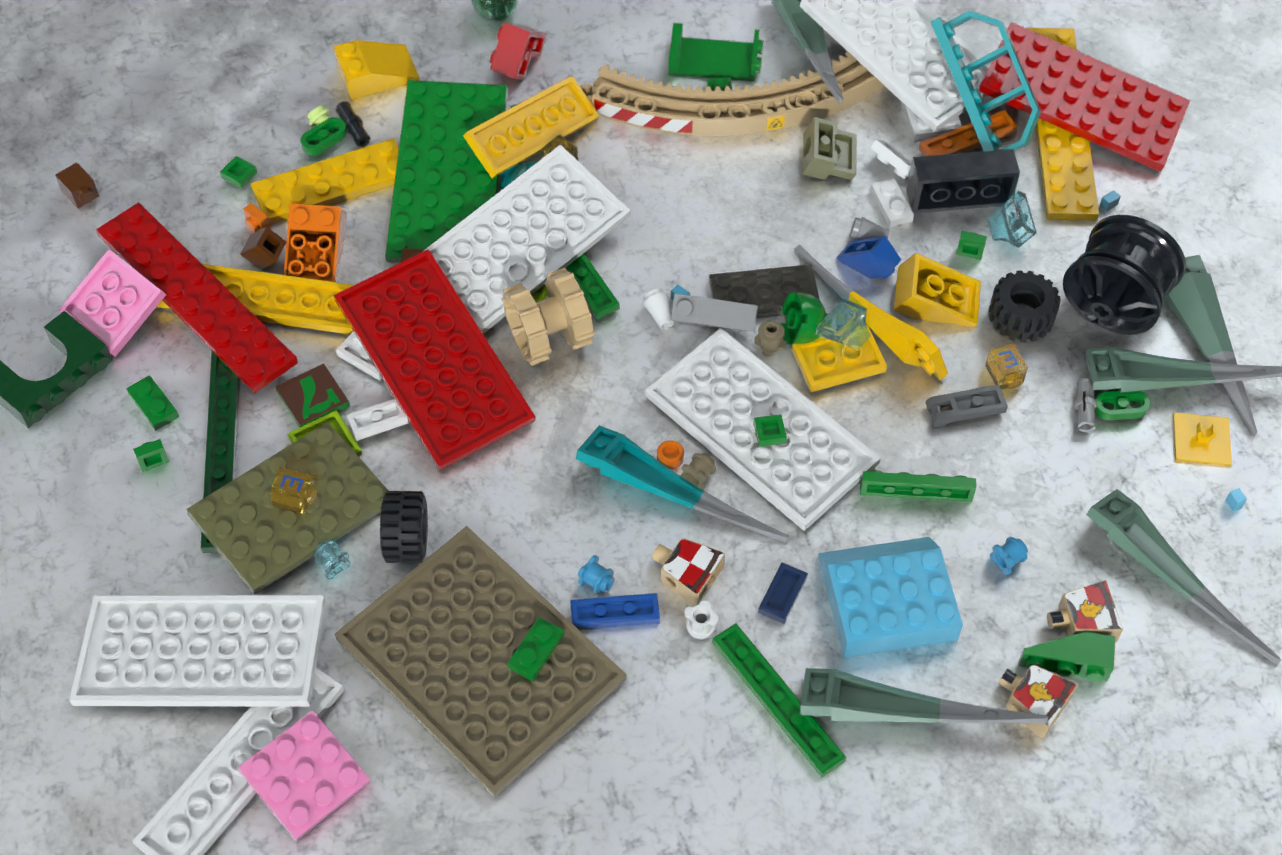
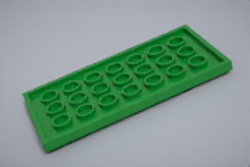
[385,80,508,263]

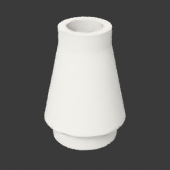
[643,288,674,330]

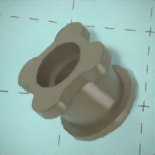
[754,321,786,356]
[681,453,716,490]

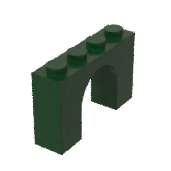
[0,311,113,428]

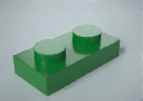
[126,375,179,431]
[507,617,565,682]

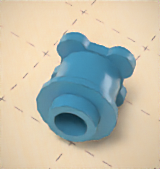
[990,537,1028,575]
[578,555,615,594]

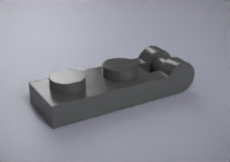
[925,385,1008,428]

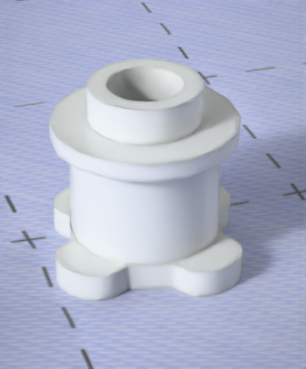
[684,600,719,639]

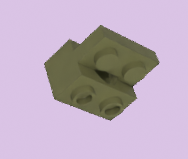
[802,117,857,180]

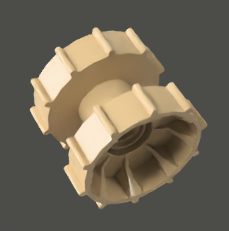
[501,268,595,366]

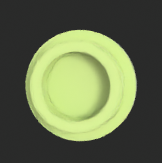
[307,105,331,127]

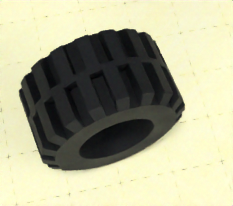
[989,270,1061,343]
[380,491,428,563]

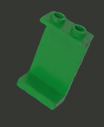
[668,23,763,82]

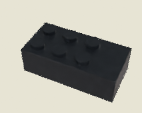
[906,149,1020,214]

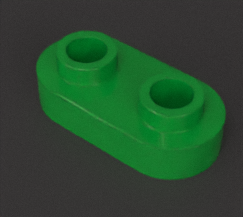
[301,117,347,155]
[1095,391,1150,420]

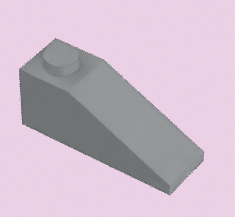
[671,294,758,332]

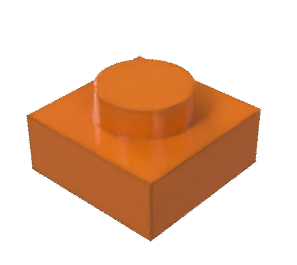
[243,203,271,233]

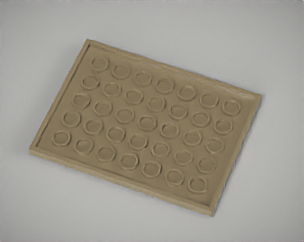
[335,526,627,798]

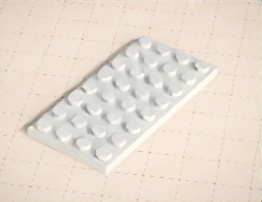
[800,0,990,132]
[424,145,631,334]
[645,328,881,531]
[69,595,326,707]

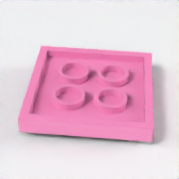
[58,249,166,357]
[238,710,370,841]

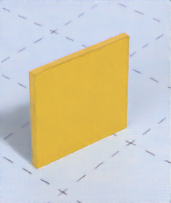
[1173,412,1232,466]

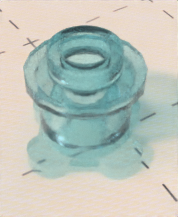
[313,541,351,580]

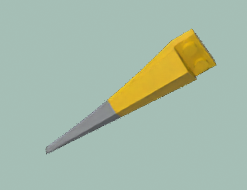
[794,245,948,380]

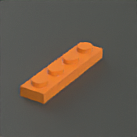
[919,110,1018,156]

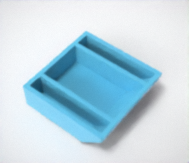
[818,537,963,658]

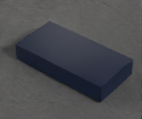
[758,562,808,624]

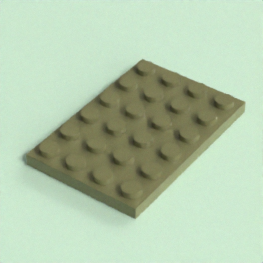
[187,422,389,595]

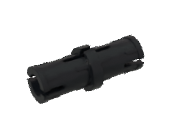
[335,101,371,147]

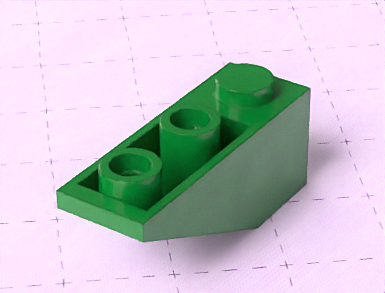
[1018,632,1115,682]

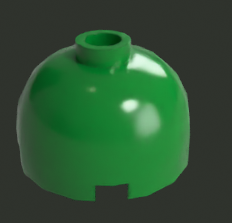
[781,292,829,345]

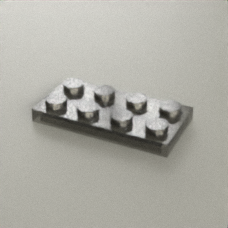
[709,264,820,319]

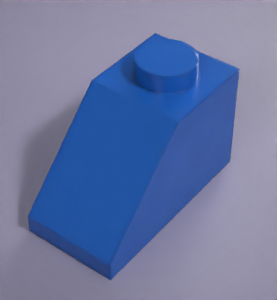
[837,236,901,279]

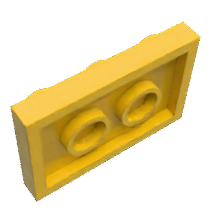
[792,324,887,392]

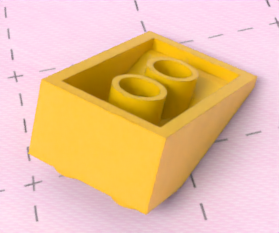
[333,40,420,100]
[894,253,981,327]

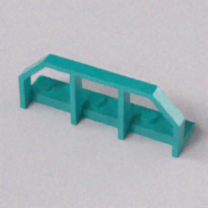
[931,11,1041,152]

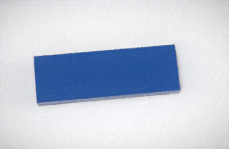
[570,593,660,630]

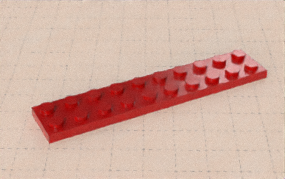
[96,202,298,393]

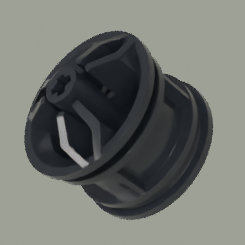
[1063,215,1186,335]

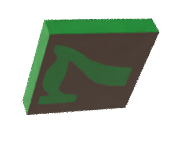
[275,363,350,428]

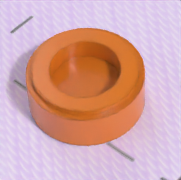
[657,440,684,469]

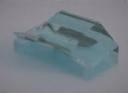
[987,191,1037,248]
[816,299,870,351]

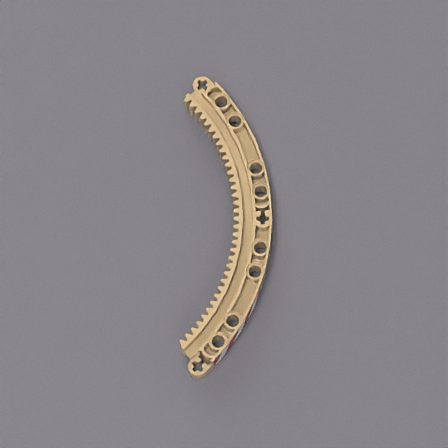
[580,51,884,136]

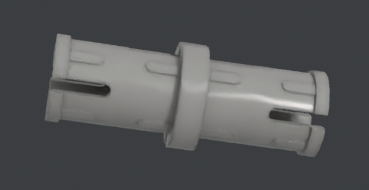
[1075,378,1096,432]

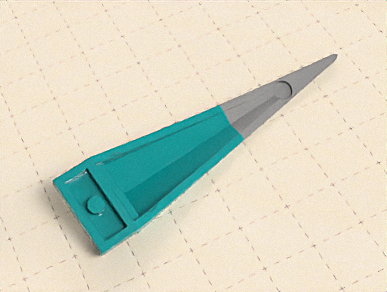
[575,425,790,543]

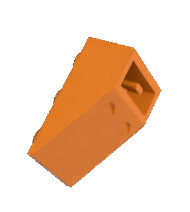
[284,203,347,282]

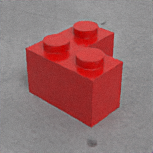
[490,22,547,80]

